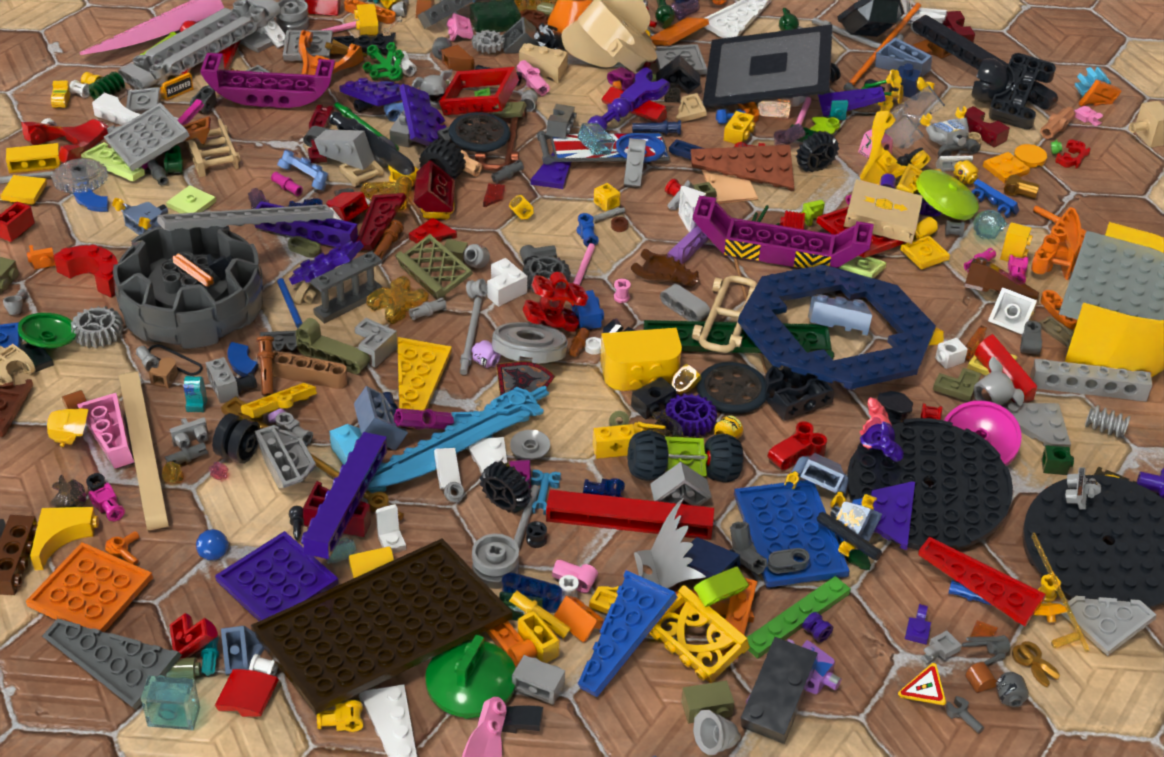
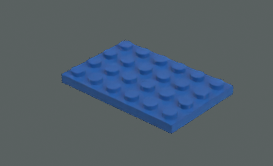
[734,480,850,588]

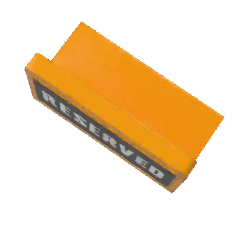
[160,72,194,101]

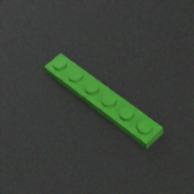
[746,576,851,659]

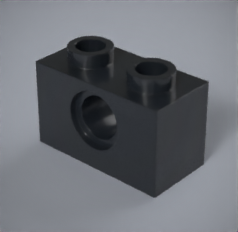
[631,377,676,419]

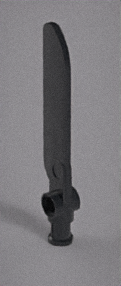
[329,111,415,175]

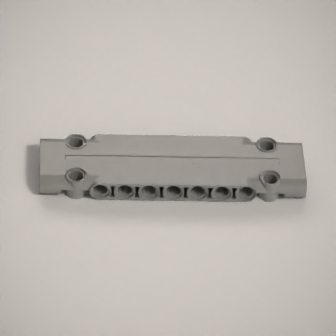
[118,0,282,89]

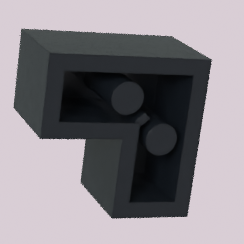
[656,55,700,94]

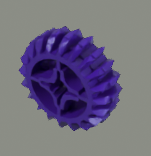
[664,393,717,438]

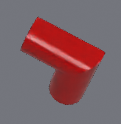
[169,613,218,658]

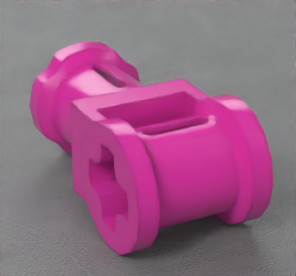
[1007,254,1028,283]
[88,483,125,522]

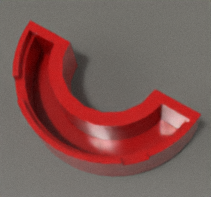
[53,244,118,298]

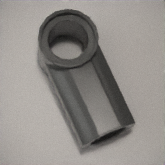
[520,245,557,264]

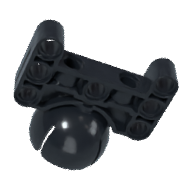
[971,53,1056,129]

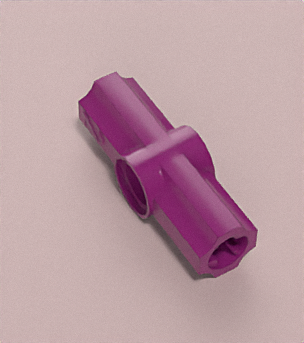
[394,408,454,430]

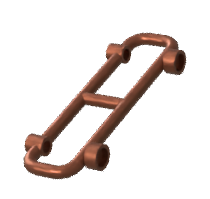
[475,98,526,171]

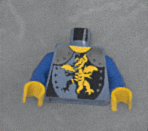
[830,494,882,557]

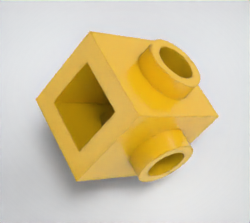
[593,183,620,212]

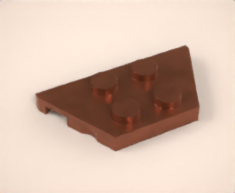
[0,379,33,437]

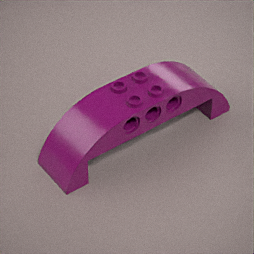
[201,53,335,108]

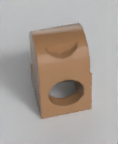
[149,357,178,389]

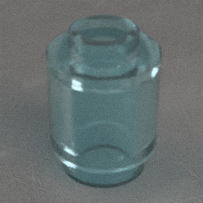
[326,537,356,564]

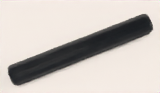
[817,512,882,561]

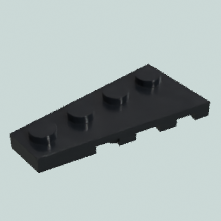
[331,32,396,55]

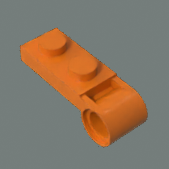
[486,621,537,667]

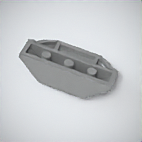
[255,425,316,488]

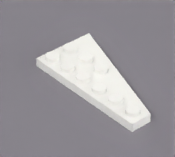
[705,0,772,38]

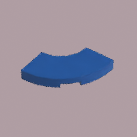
[73,187,109,212]
[228,342,258,377]

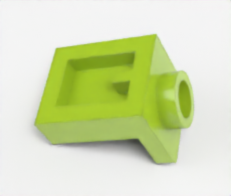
[801,200,825,227]

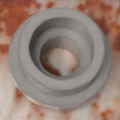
[444,482,465,502]

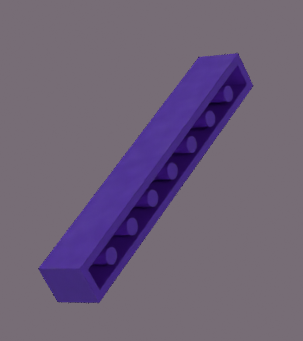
[301,432,387,559]

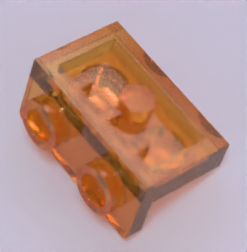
[758,99,791,119]

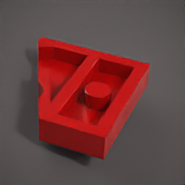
[409,218,457,245]

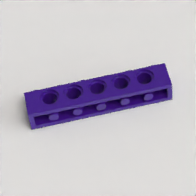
[255,201,358,248]

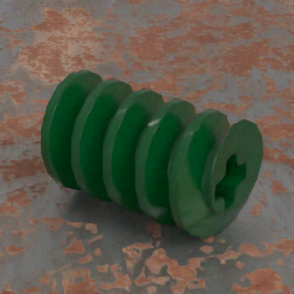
[89,72,125,101]

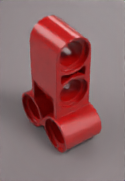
[767,421,827,470]

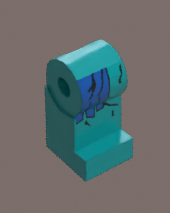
[184,376,208,413]

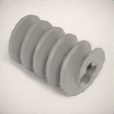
[1085,405,1130,438]

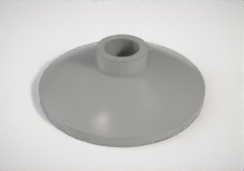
[510,430,550,460]

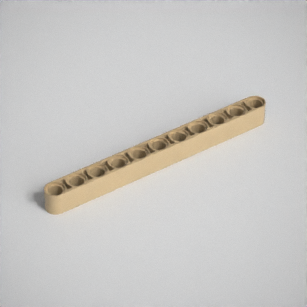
[118,371,169,531]

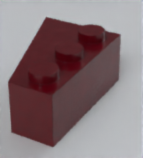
[303,481,371,537]

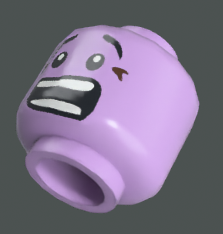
[472,340,501,368]

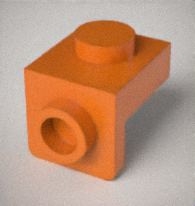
[27,245,56,270]

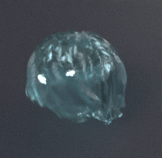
[973,210,1007,240]

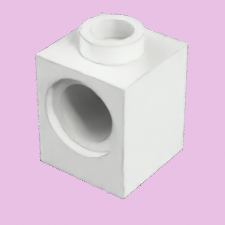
[935,338,968,369]

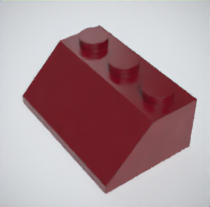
[414,160,455,213]

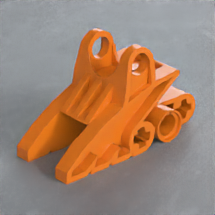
[1031,207,1085,280]

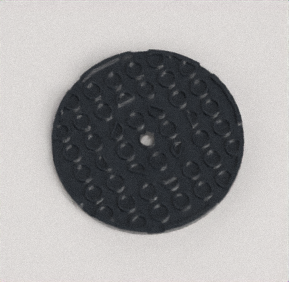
[847,418,1013,550]
[1022,475,1164,609]

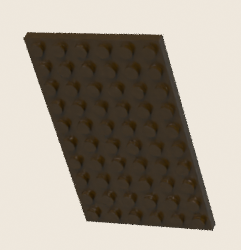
[251,538,512,715]

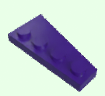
[818,87,886,117]
[531,152,572,189]

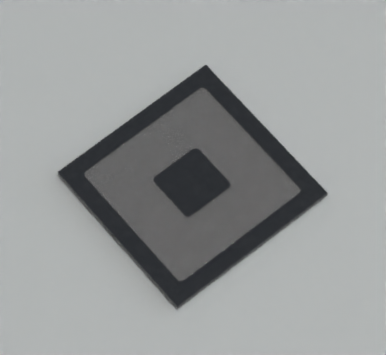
[703,24,833,108]

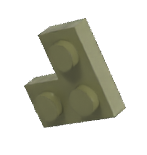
[933,368,981,402]

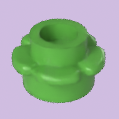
[1051,139,1062,155]

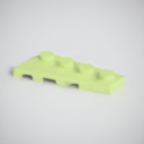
[81,142,145,181]

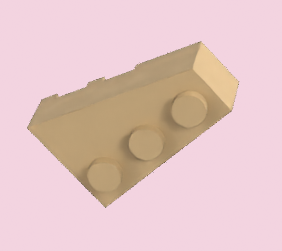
[519,43,568,84]

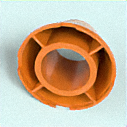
[548,0,593,34]

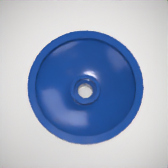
[616,133,665,163]

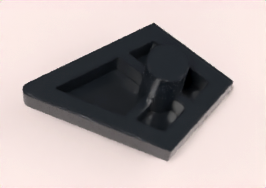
[603,318,624,333]

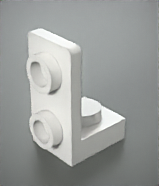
[257,18,286,48]
[376,504,406,554]

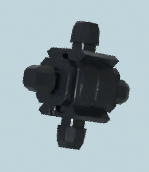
[534,23,565,50]

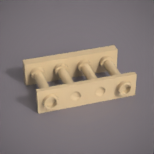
[184,119,241,177]

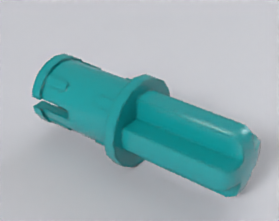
[201,636,219,676]

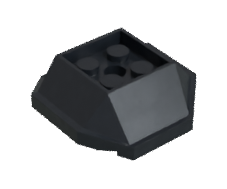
[837,0,905,37]

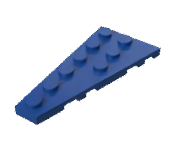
[578,570,678,697]

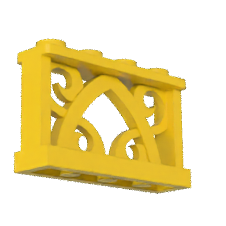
[649,585,750,683]

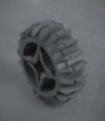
[523,255,571,292]

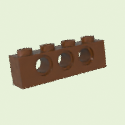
[0,515,38,596]

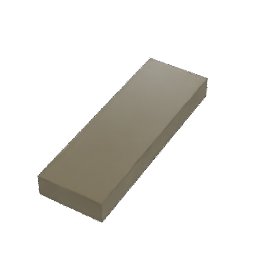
[1038,316,1074,348]

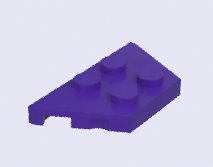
[871,482,915,550]

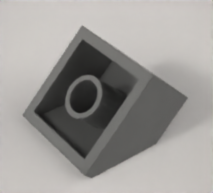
[503,17,538,54]

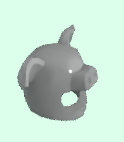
[412,69,453,109]
[974,357,1024,406]

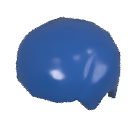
[196,529,229,560]

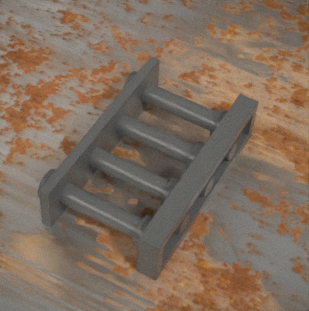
[310,251,384,324]

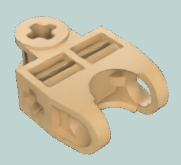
[0,344,35,385]

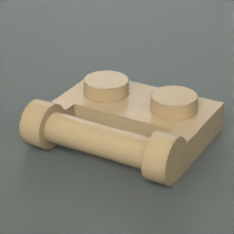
[339,161,384,187]

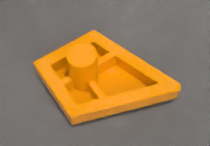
[1034,602,1067,622]

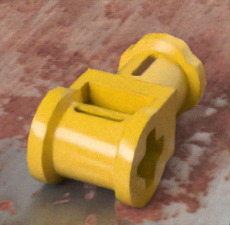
[317,700,363,732]

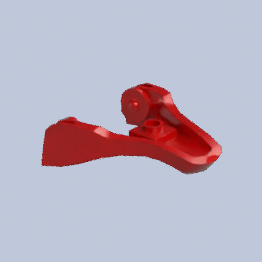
[21,119,109,167]

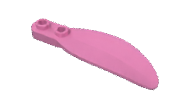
[462,697,507,757]

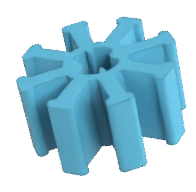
[1075,67,1111,97]

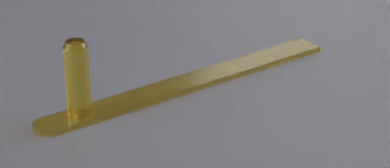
[1032,532,1089,652]

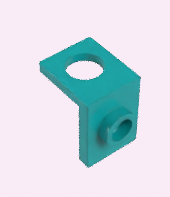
[829,100,848,120]

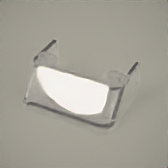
[885,86,945,149]

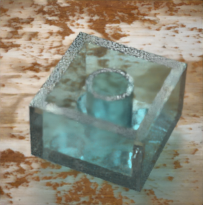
[141,675,200,730]

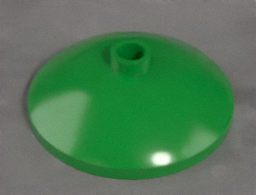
[18,313,76,348]

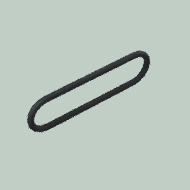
[148,344,203,376]

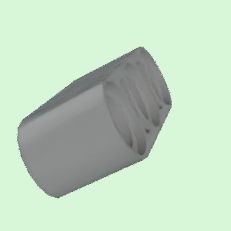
[660,284,711,321]

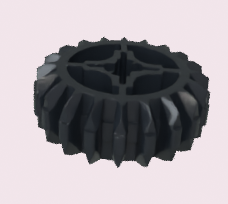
[796,131,840,172]
[480,461,532,513]

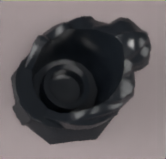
[878,391,913,425]

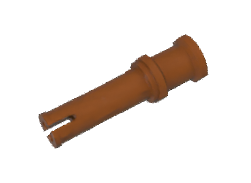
[374,220,404,259]
[257,336,275,396]

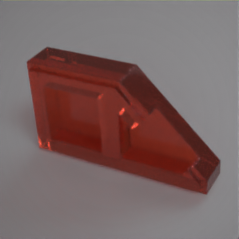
[483,183,505,207]

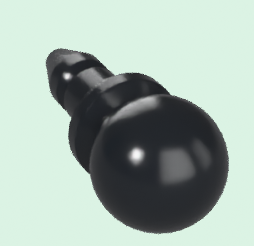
[896,147,923,166]
[288,505,304,541]

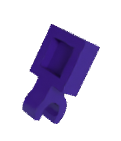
[905,604,931,645]

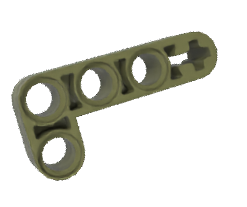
[296,318,370,375]

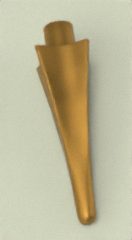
[325,39,367,57]

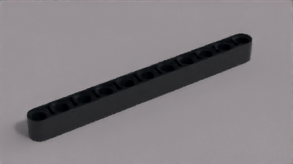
[912,15,1058,110]

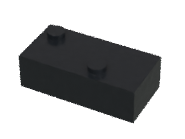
[741,637,818,744]

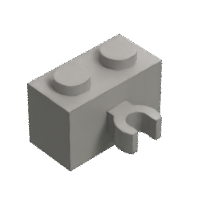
[390,110,414,148]

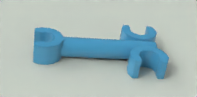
[531,469,561,515]

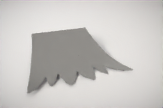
[634,497,706,588]

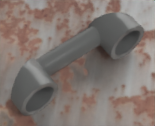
[938,139,981,157]

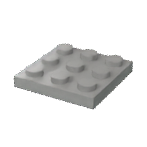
[283,30,333,61]
[655,44,707,75]

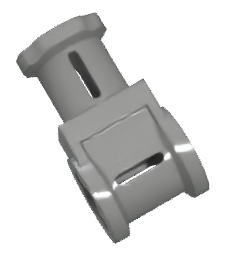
[275,412,313,446]

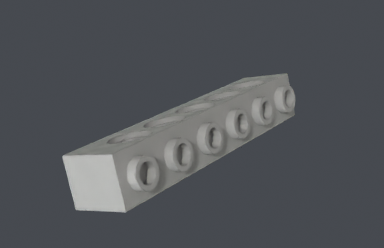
[1030,359,1152,402]

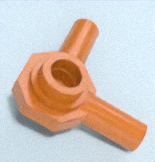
[105,531,139,565]

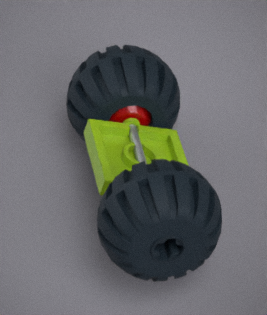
[627,430,744,482]

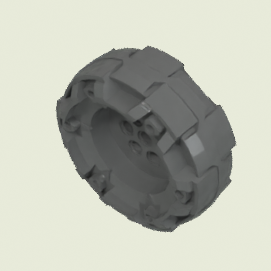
[113,226,263,349]

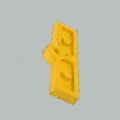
[241,383,317,418]

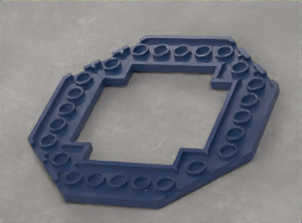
[738,265,936,389]

